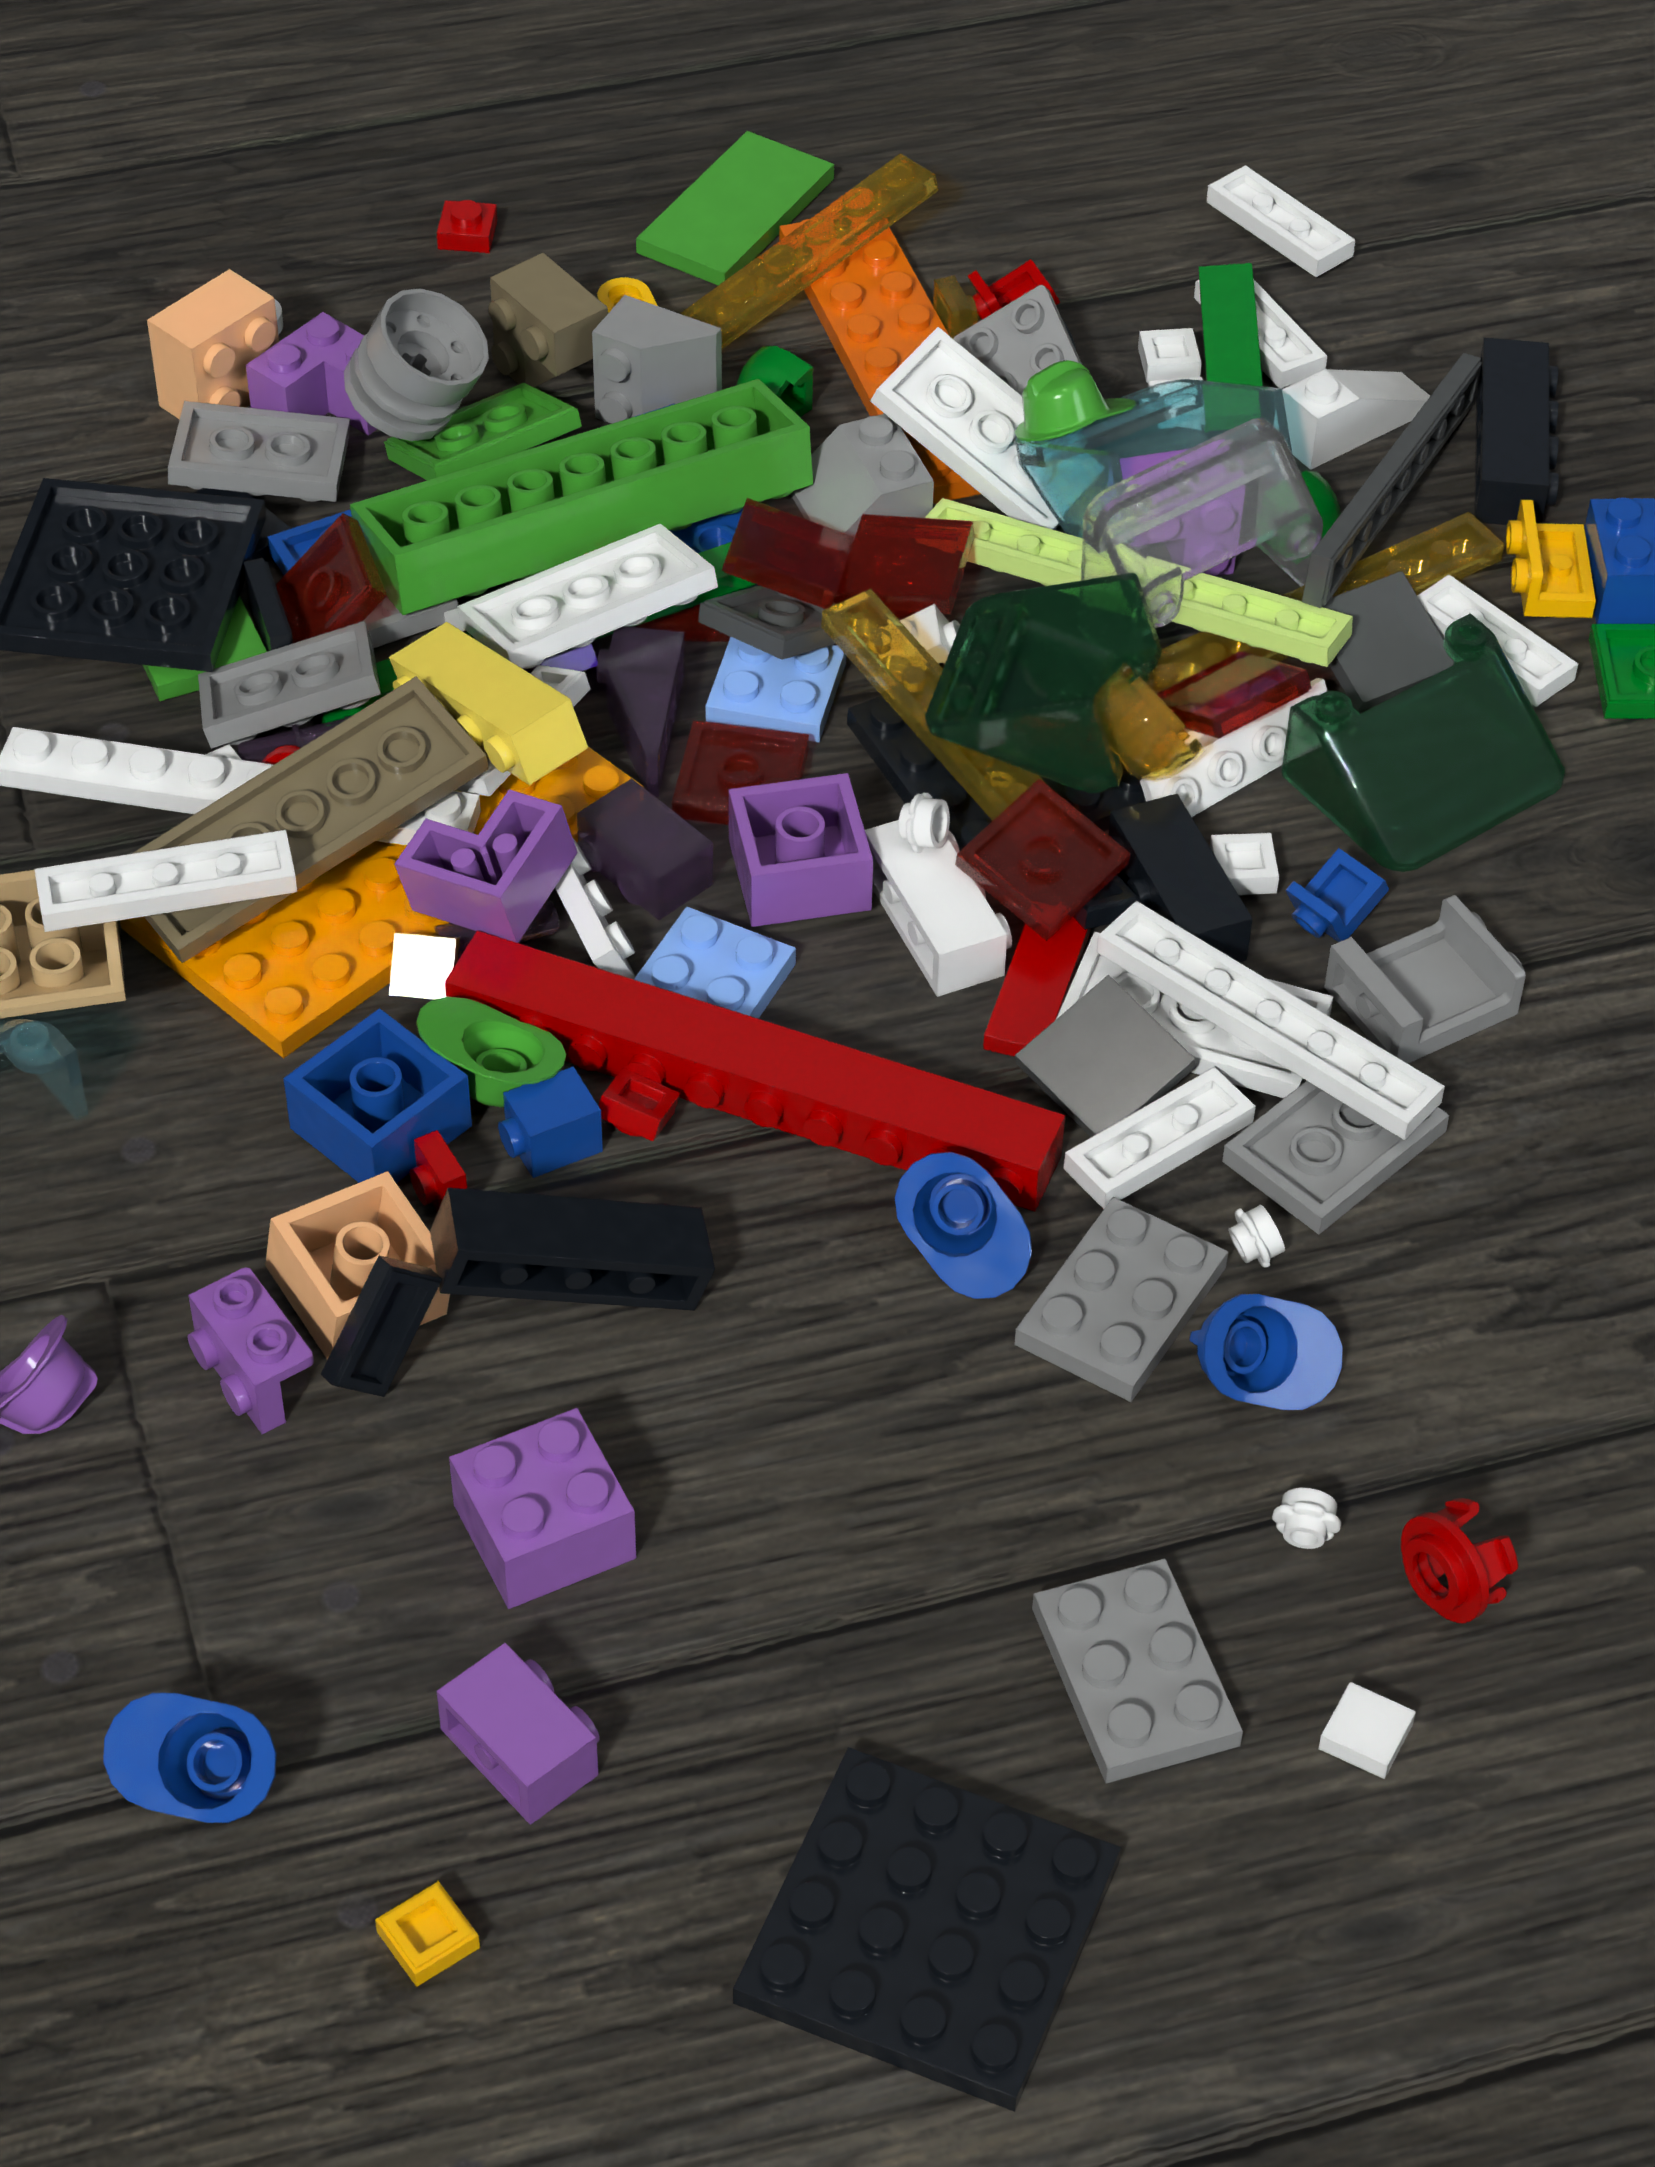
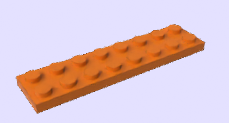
[779,207,981,504]

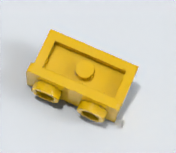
[1506,500,1596,618]

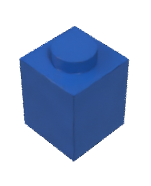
[498,1066,603,1178]

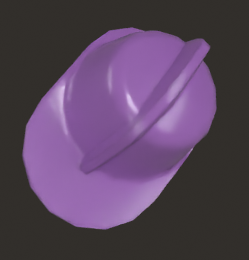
[0,1315,98,1434]

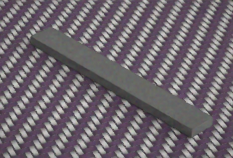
[1302,353,1482,608]

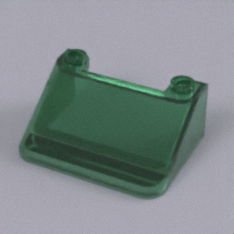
[925,573,1162,793]
[1281,613,1565,872]

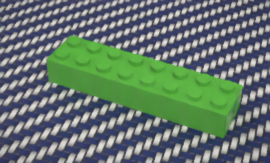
[350,379,813,615]

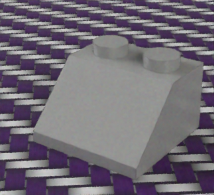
[592,295,722,424]
[790,413,934,559]

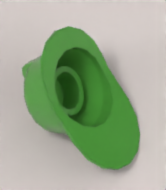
[1015,360,1136,442]
[416,997,566,1107]

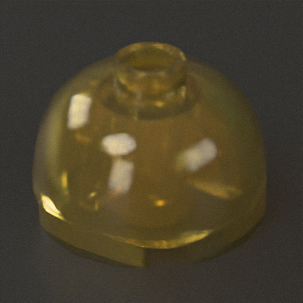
[1089,662,1205,782]

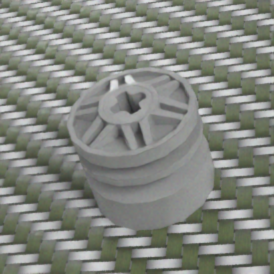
[344,288,489,441]

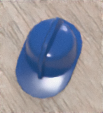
[895,1152,1032,1299]
[1189,1294,1343,1410]
[103,1693,277,1823]

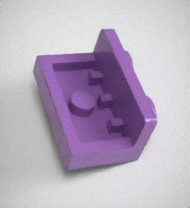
[188,1267,313,1434]

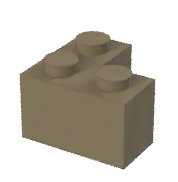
[488,253,608,387]

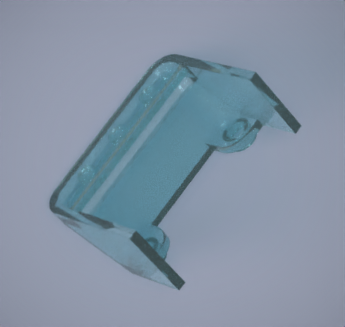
[1015,379,1296,545]

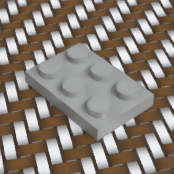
[168,401,350,502]
[198,621,381,749]
[1222,1081,1449,1235]
[1015,1197,1228,1402]
[1032,1559,1243,1784]

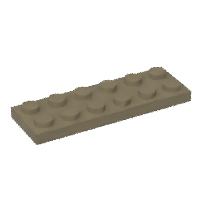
[132,676,489,964]

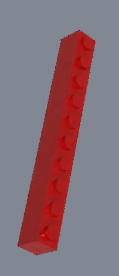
[445,930,1065,1212]

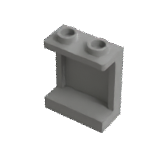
[1324,895,1526,1064]

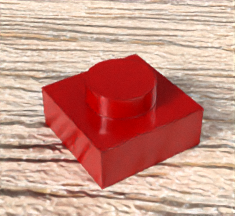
[437,200,498,253]
[598,1068,681,1141]
[410,1130,467,1212]

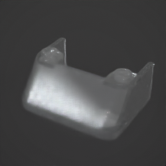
[1079,418,1323,680]

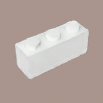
[865,820,1012,997]

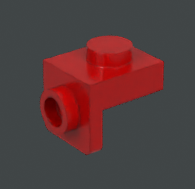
[967,259,1060,320]

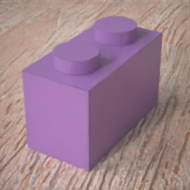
[437,1643,600,1825]

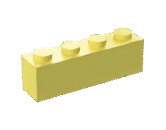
[389,622,588,785]

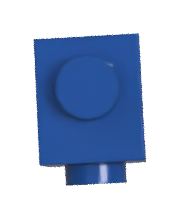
[1285,848,1389,942]

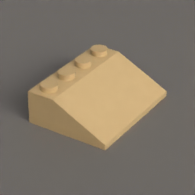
[0,870,126,1019]

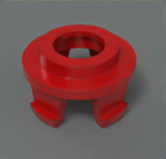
[1401,1498,1519,1623]

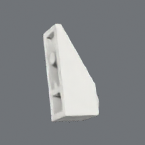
[1276,369,1430,470]

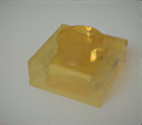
[933,275,978,339]

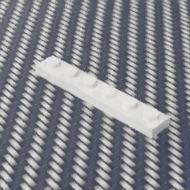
[1097,901,1445,1140]

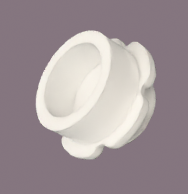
[899,792,950,853]
[1228,1205,1285,1268]
[1272,1488,1341,1549]

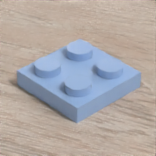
[705,637,846,743]
[634,906,796,1019]

